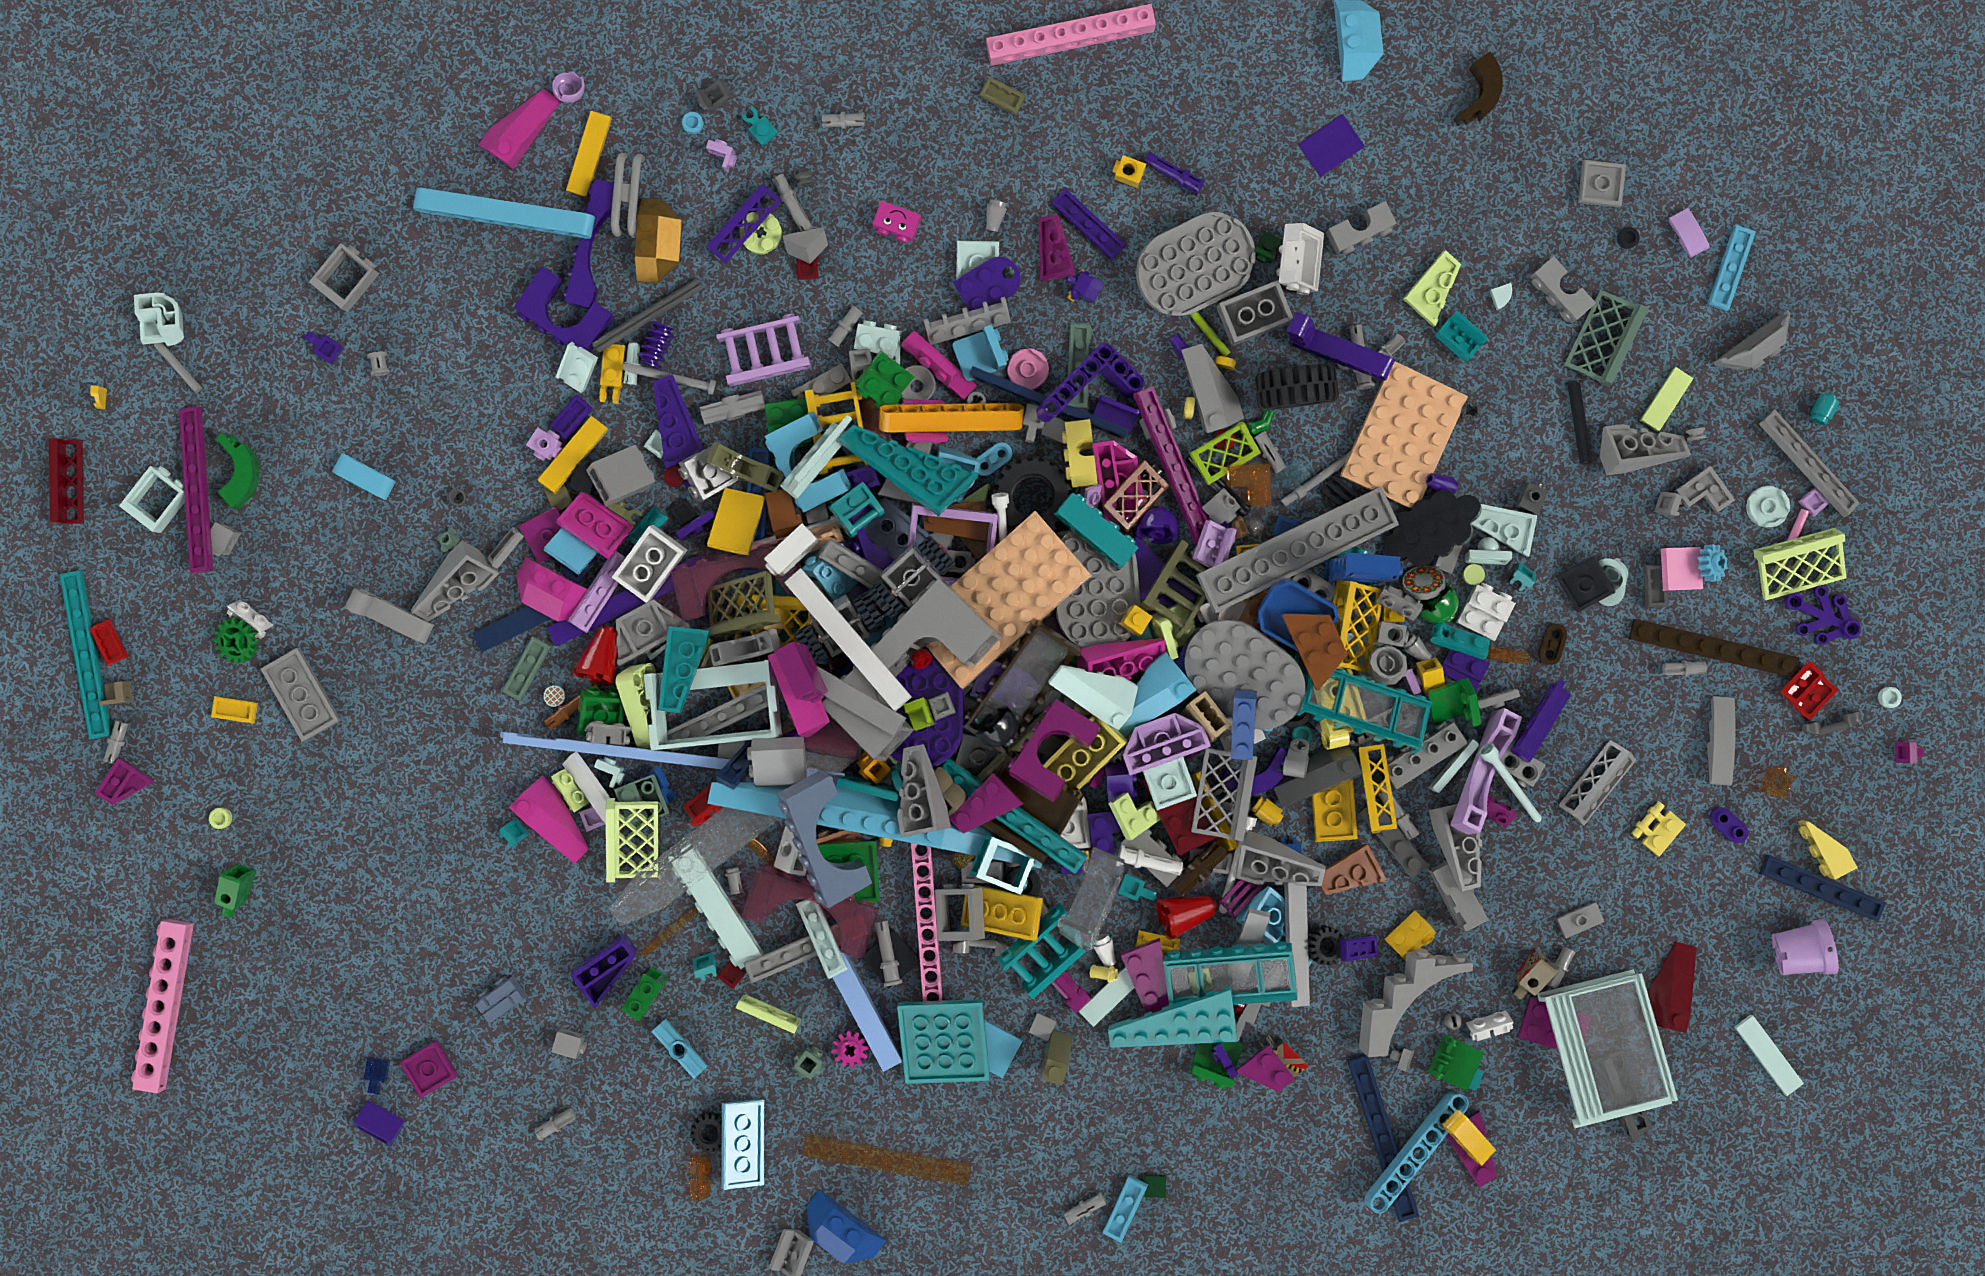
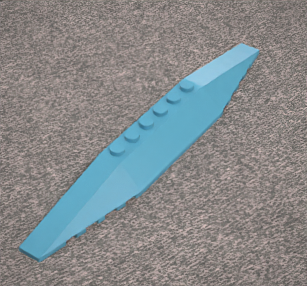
[707,782,1042,869]

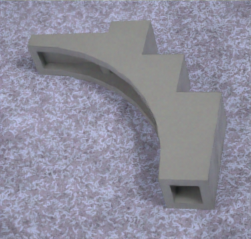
[1359,948,1473,1057]

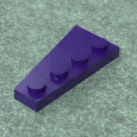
[653,374,703,469]

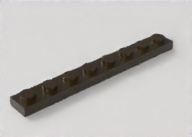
[1629,619,1799,678]

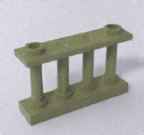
[1139,540,1207,639]

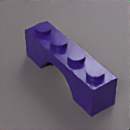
[842,495,892,571]

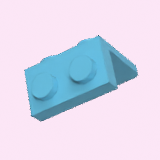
[952,324,1009,381]
[802,543,858,601]

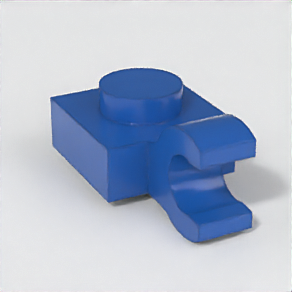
[642,766,676,803]

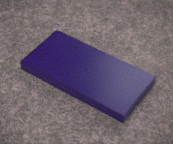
[1135,536,1197,614]

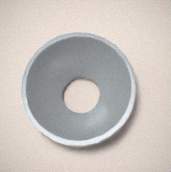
[902,365,936,400]

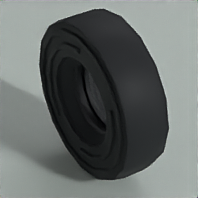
[1004,866,1041,897]

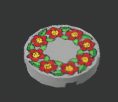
[1402,566,1445,600]

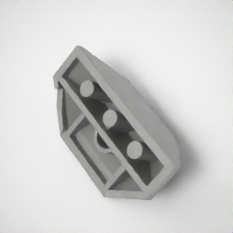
[1713,310,1791,370]

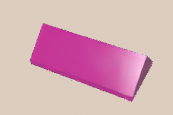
[768,653,830,738]

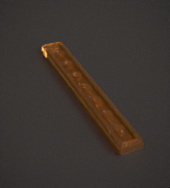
[802,1134,972,1187]

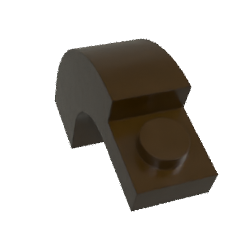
[1453,51,1503,126]

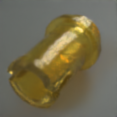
[953,853,976,869]

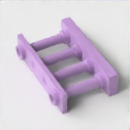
[716,314,812,387]

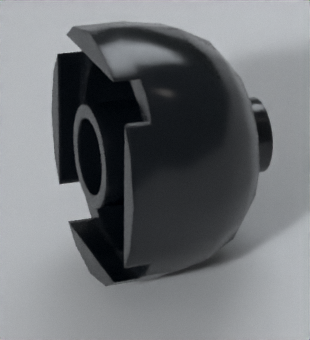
[975,705,1019,747]

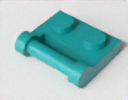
[828,482,885,538]

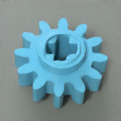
[1697,544,1728,582]

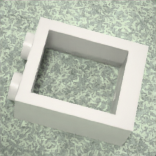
[764,524,820,576]

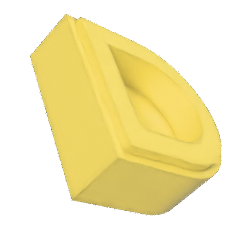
[1183,397,1195,420]

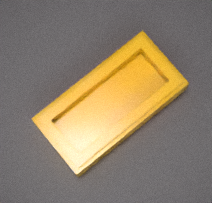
[211,696,258,724]

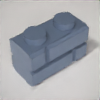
[475,976,527,1024]

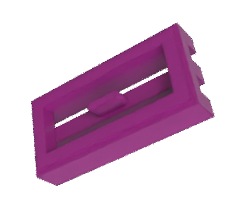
[1219,879,1262,917]

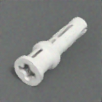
[1117,845,1183,876]

